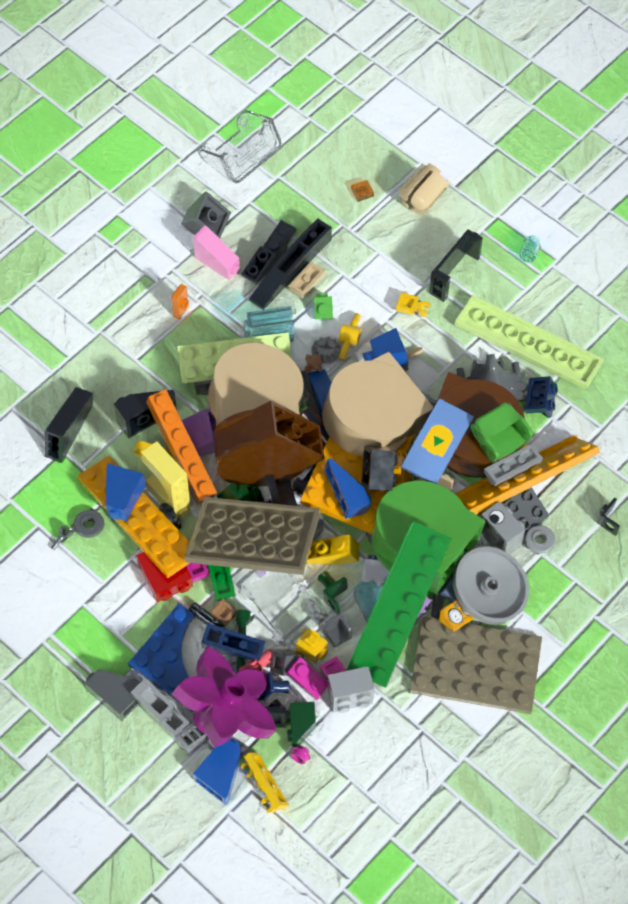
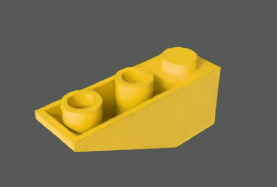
[306,534,359,565]

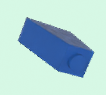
[106,463,146,521]
[193,738,242,805]

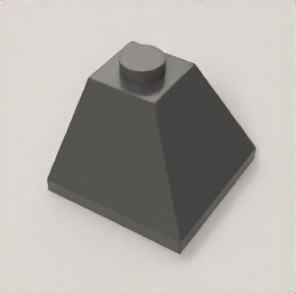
[181,191,231,239]

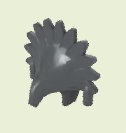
[456,354,528,401]

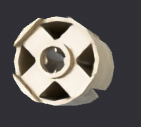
[399,163,450,214]

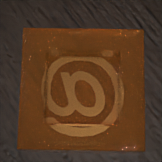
[351,180,374,202]

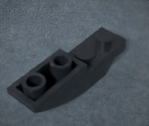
[241,220,297,284]

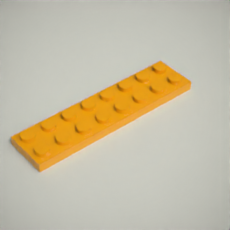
[77,455,190,578]

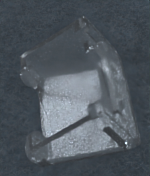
[197,110,282,183]
[236,570,328,646]

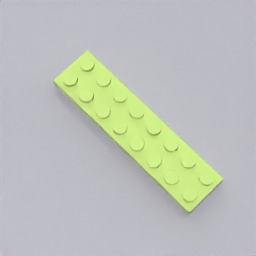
[455,295,604,390]

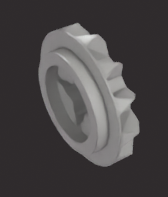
[311,336,341,363]

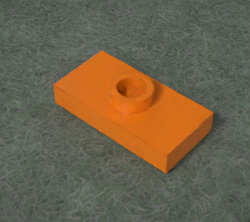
[171,284,189,320]

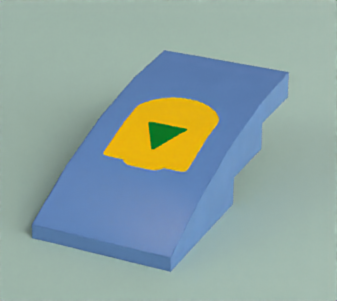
[401,398,474,484]

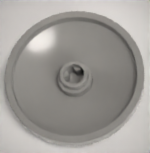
[453,547,529,625]

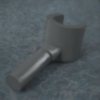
[50,526,74,550]

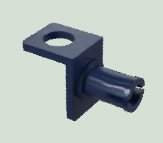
[257,672,290,701]

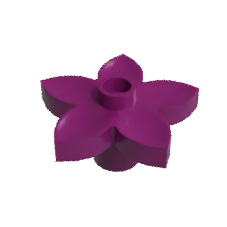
[172,646,276,747]

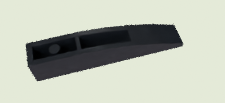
[249,218,332,310]

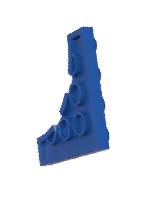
[128,603,195,712]

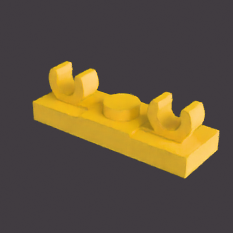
[240,752,290,813]

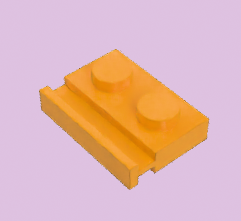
[394,450,413,487]

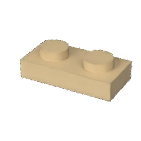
[289,262,325,299]

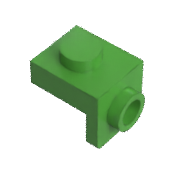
[313,293,333,320]

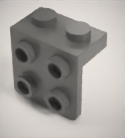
[501,487,548,535]

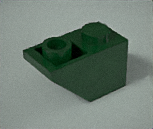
[217,483,265,503]
[286,701,316,748]

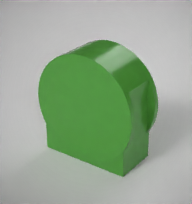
[371,481,485,594]

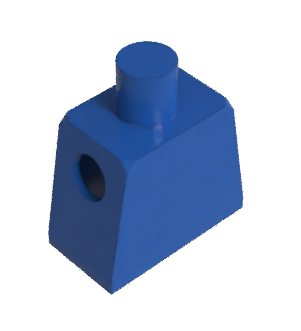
[362,328,409,366]

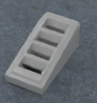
[174,723,209,756]

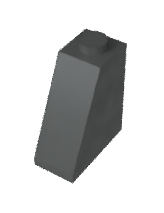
[85,669,141,721]

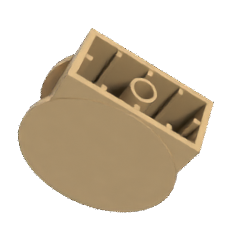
[208,343,303,426]
[322,352,434,457]

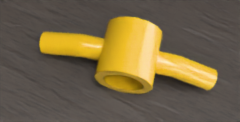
[338,313,361,361]

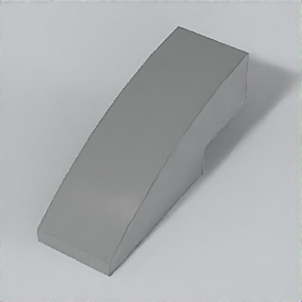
[131,678,190,741]

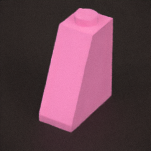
[193,226,240,280]

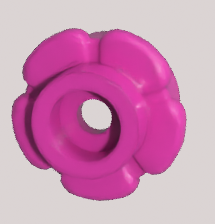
[291,745,311,765]

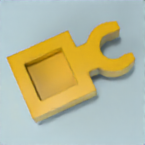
[396,292,430,317]

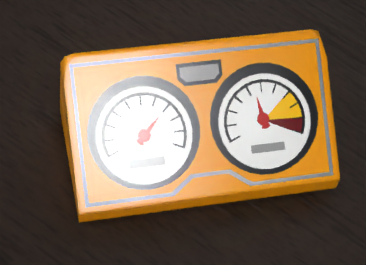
[439,600,474,632]

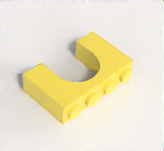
[141,441,191,518]

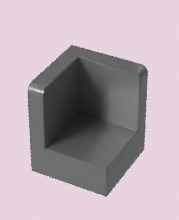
[324,613,352,648]
[270,650,304,676]

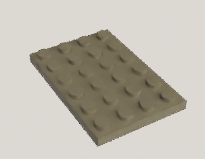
[185,497,320,575]
[410,616,542,714]

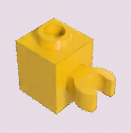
[296,628,328,664]

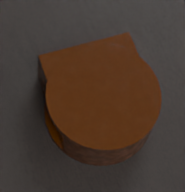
[436,372,525,478]
[213,401,325,487]

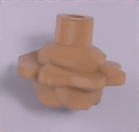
[304,354,322,373]

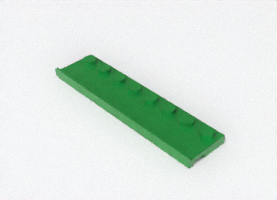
[346,521,452,688]

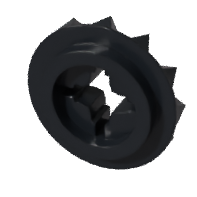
[159,503,182,530]

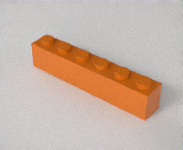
[146,389,217,505]

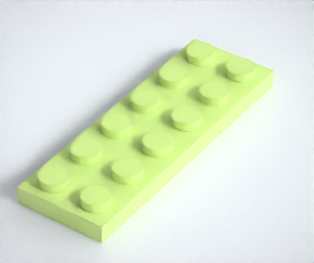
[177,333,292,384]

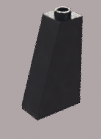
[45,387,93,463]

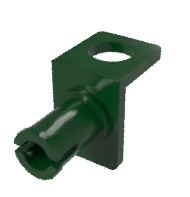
[318,571,348,615]

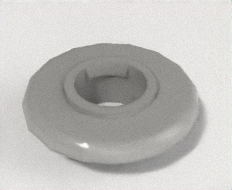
[524,525,556,554]

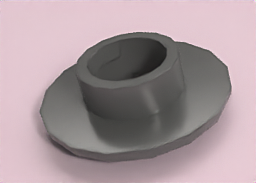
[73,510,105,538]

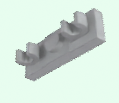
[484,444,543,486]

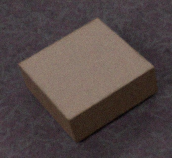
[209,599,237,627]

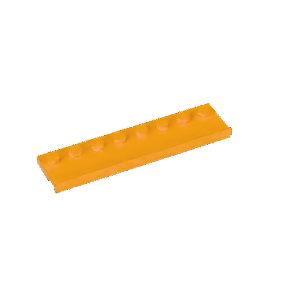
[454,435,600,515]

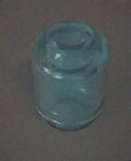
[519,235,541,262]

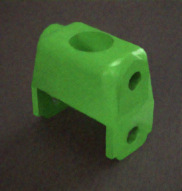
[470,403,533,462]

